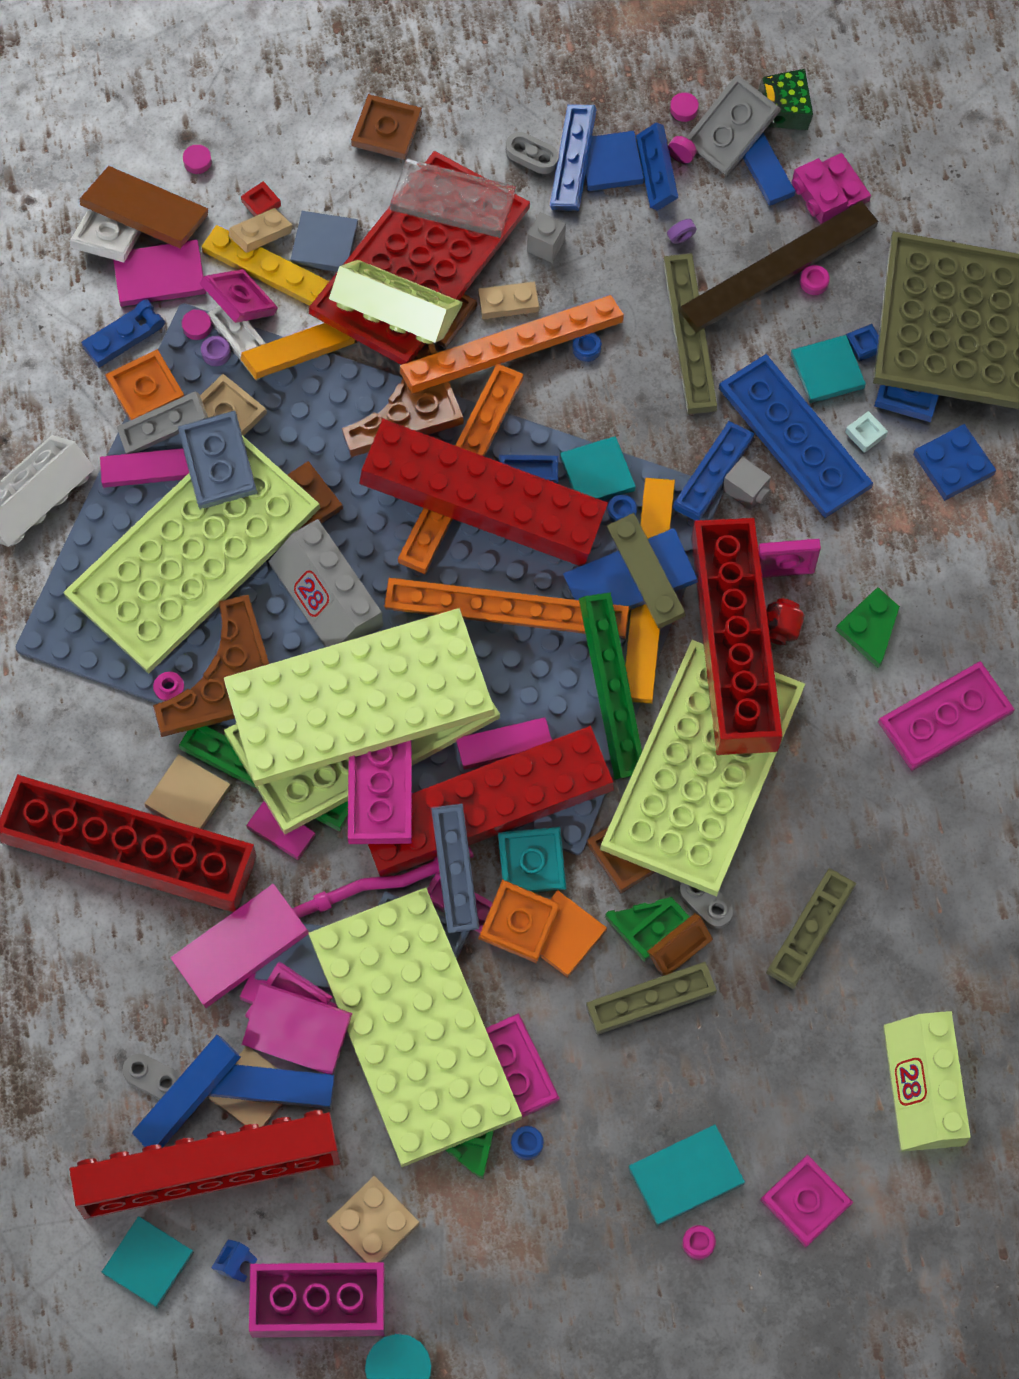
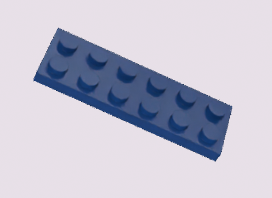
[719,354,873,518]

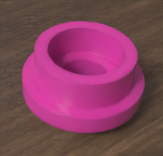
[153,672,184,701]

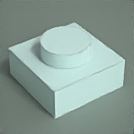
[845,411,888,453]

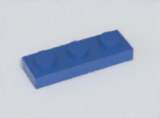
[636,122,679,211]

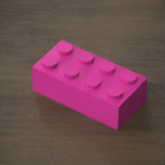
[249,1262,385,1338]

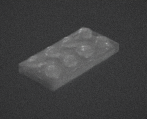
[390,159,516,238]

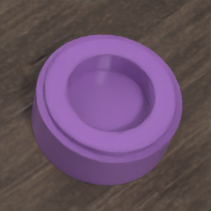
[667,219,697,244]
[201,336,231,366]

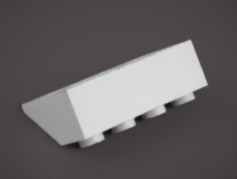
[0,435,96,547]

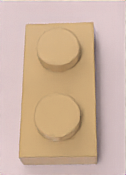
[229,208,292,253]
[478,281,539,319]

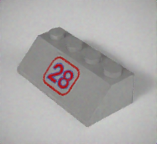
[269,519,383,647]

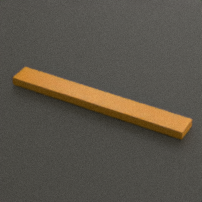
[625,478,675,704]

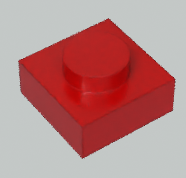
[241,181,281,217]

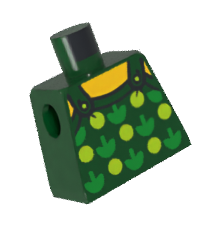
[758,69,813,130]

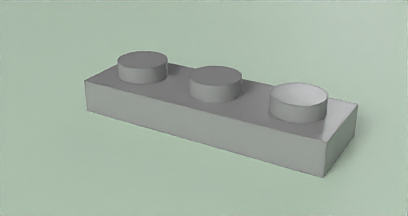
[117,391,208,454]

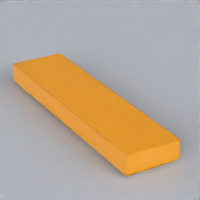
[240,323,355,380]

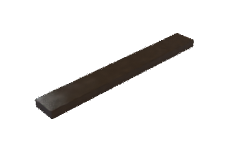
[679,201,879,333]

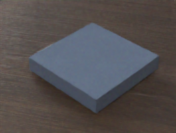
[290,211,358,272]

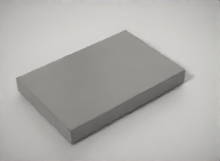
[686,74,781,176]

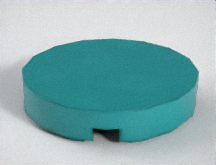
[365,1334,432,1379]

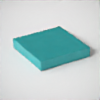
[790,335,866,404]
[560,436,636,501]
[498,827,566,893]
[102,1216,194,1308]

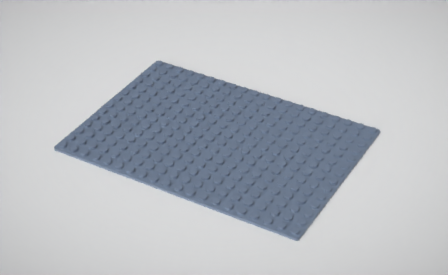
[15,303,723,855]

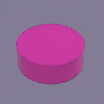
[670,93,699,122]
[668,136,697,163]
[183,145,212,174]
[800,265,830,295]
[182,310,212,340]
[682,1225,716,1260]

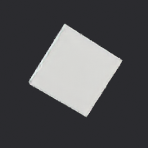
[70,209,141,262]

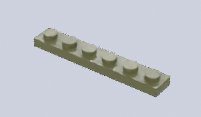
[663,253,717,414]

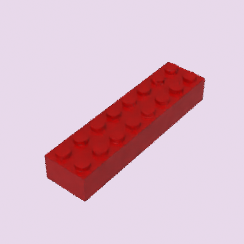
[359,418,608,566]
[691,518,782,755]
[368,726,614,877]
[0,774,257,912]
[69,1110,340,1220]

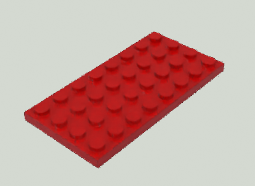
[309,151,530,365]

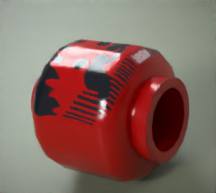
[766,598,805,645]

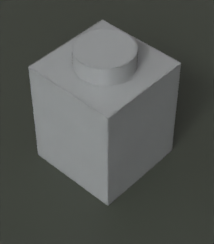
[527,212,566,263]
[723,456,771,510]

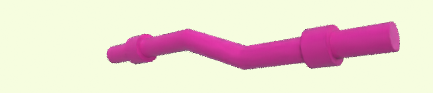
[292,846,474,918]

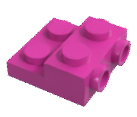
[792,153,871,224]

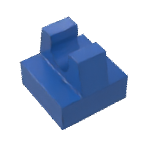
[211,1239,258,1282]

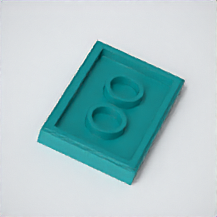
[628,1124,745,1226]

